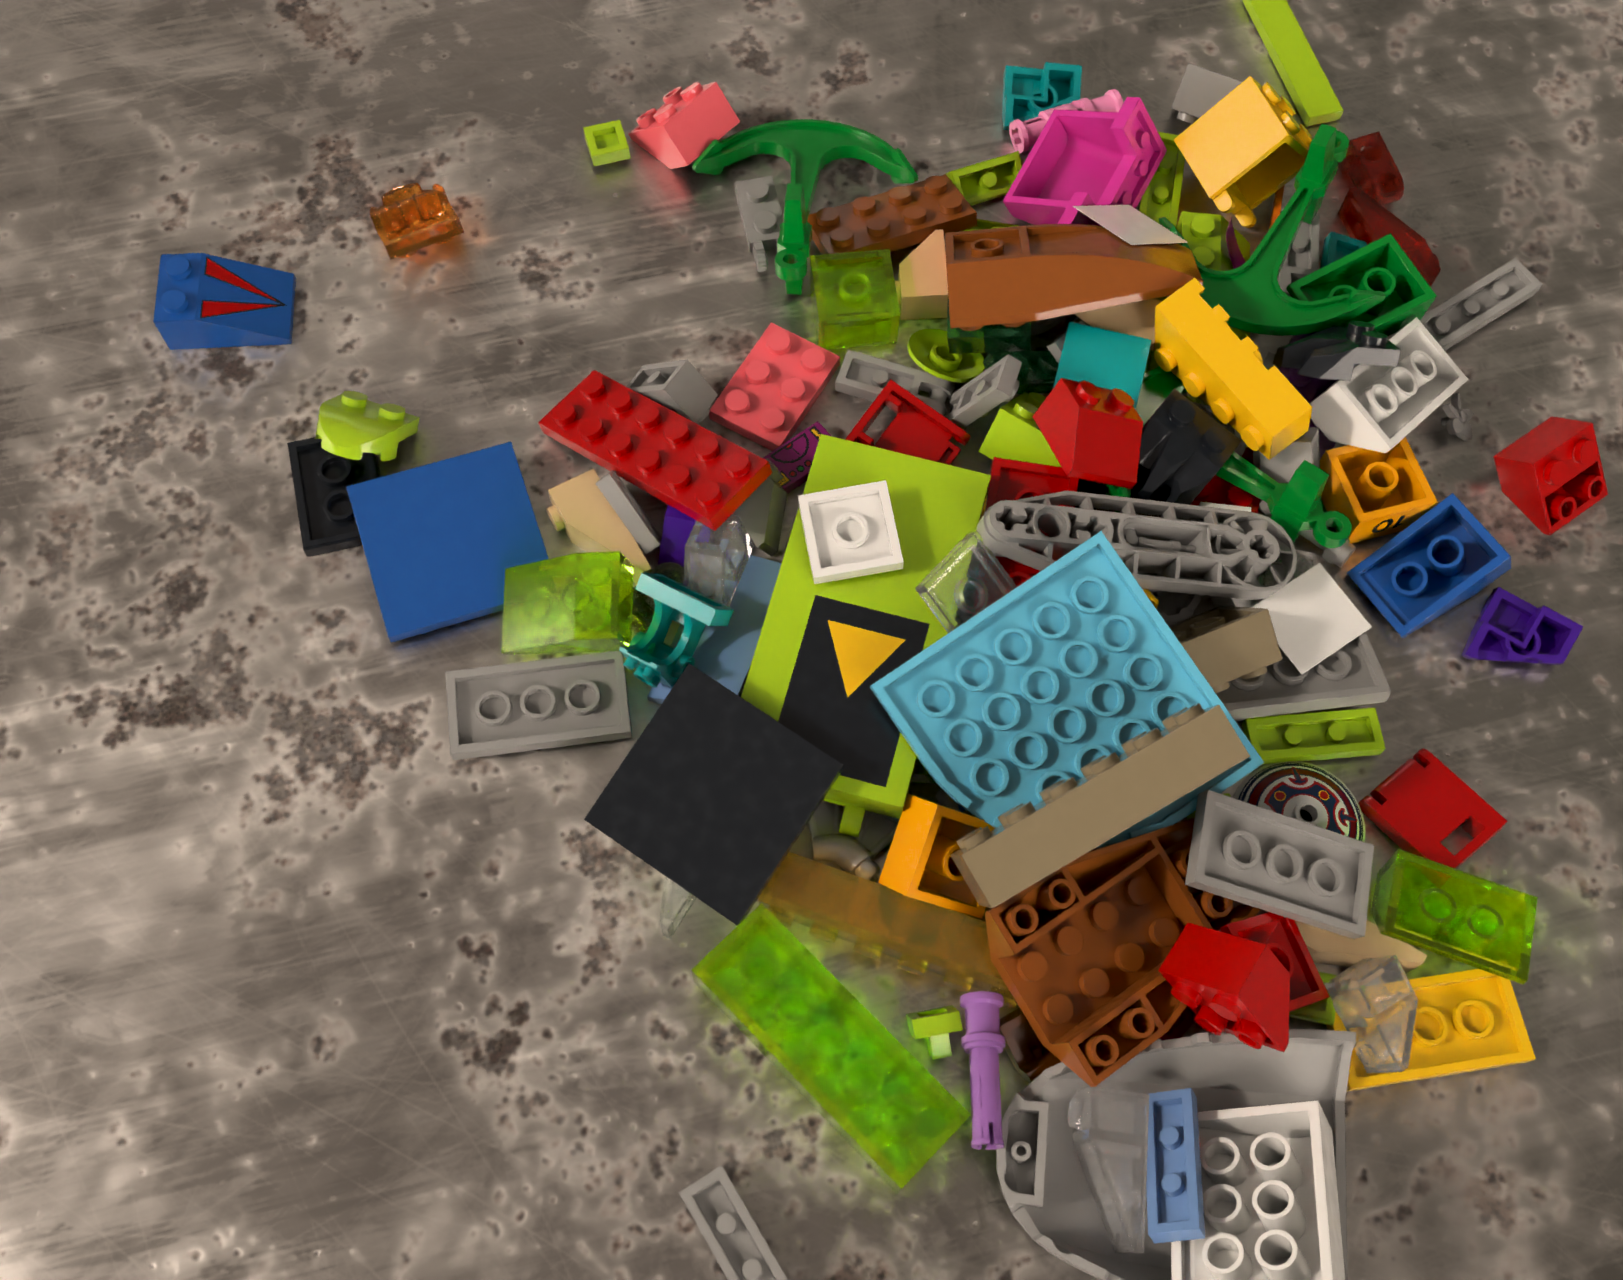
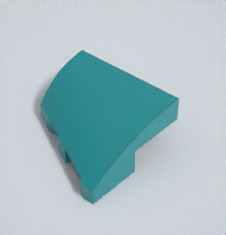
[1002,62,1082,130]

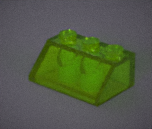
[1370,849,1538,984]

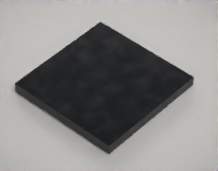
[584,664,845,926]

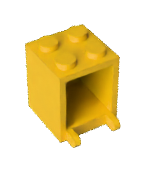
[1173,76,1313,228]

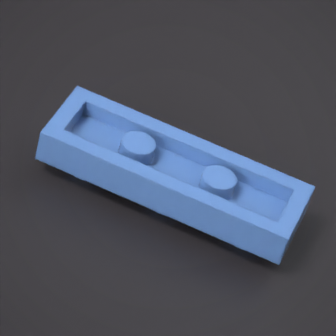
[1143,1088,1205,1244]

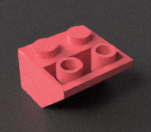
[628,82,740,169]

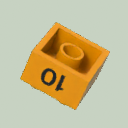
[1320,437,1438,544]

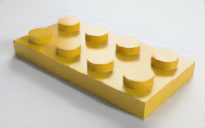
[1326,964,1536,1092]

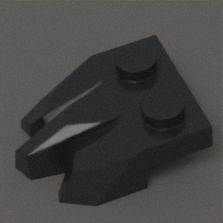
[1273,321,1401,381]
[1133,388,1242,505]

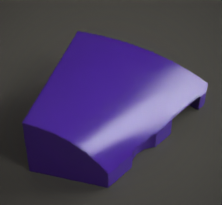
[1462,587,1583,665]

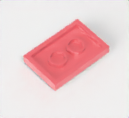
[709,322,840,451]

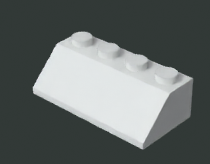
[1309,317,1469,453]

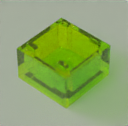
[809,249,900,349]

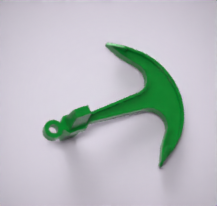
[692,119,918,295]
[1159,123,1385,336]
[1102,366,1352,548]

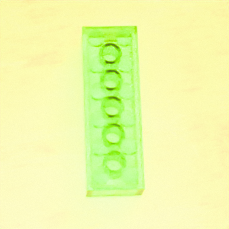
[691,903,971,1194]

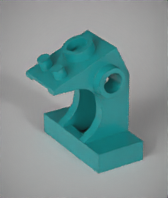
[619,573,734,688]

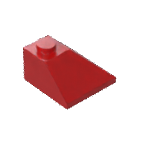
[1220,912,1330,1013]

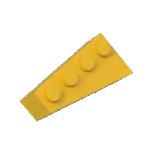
[1154,278,1313,460]

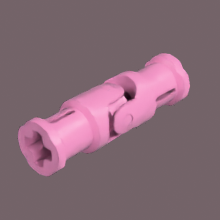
[1009,89,1123,154]

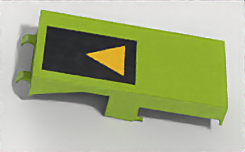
[741,434,991,838]

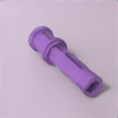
[960,991,1006,1150]

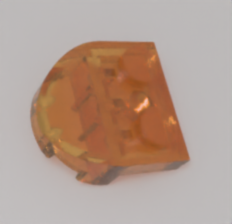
[369,183,464,260]

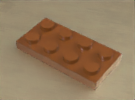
[807,174,977,270]

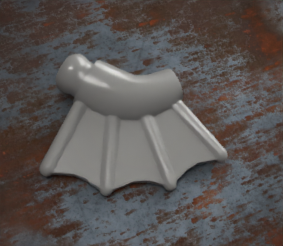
[807,802,898,885]

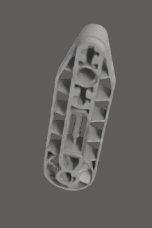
[975,490,1297,600]

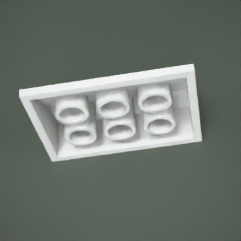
[1171,1100,1345,1280]

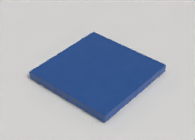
[346,442,559,643]

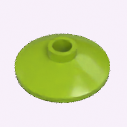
[907,329,985,383]

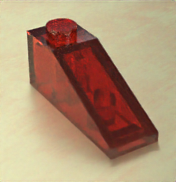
[1338,186,1441,287]

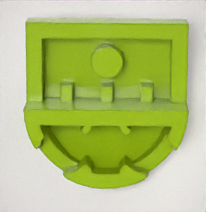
[315,391,420,461]

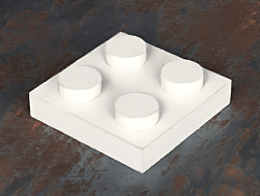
[798,480,904,584]

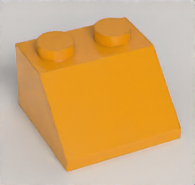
[878,794,995,919]

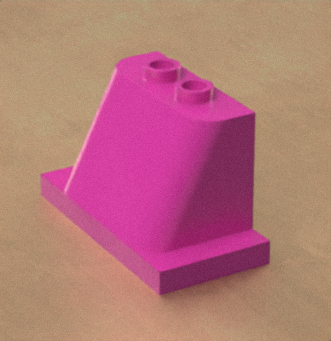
[1003,97,1167,226]

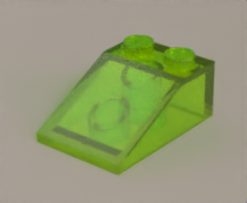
[501,551,634,655]

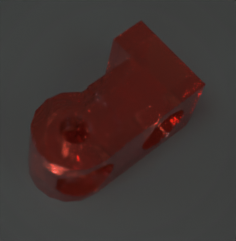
[1338,131,1404,209]

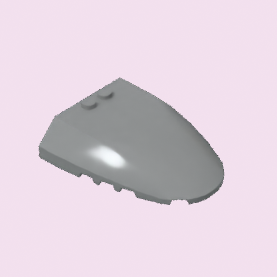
[996,1029,1356,1280]

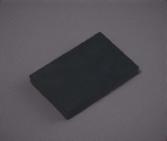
[287,437,381,557]

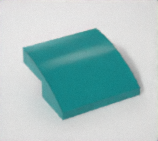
[1053,321,1152,409]

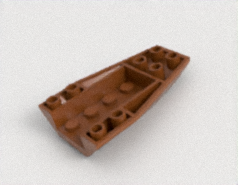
[945,224,1203,331]
[985,817,1261,1087]

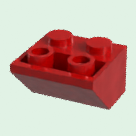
[1493,416,1608,535]
[1158,923,1290,1052]

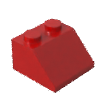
[1032,378,1143,489]

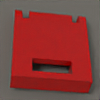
[845,379,971,465]
[1358,748,1508,884]

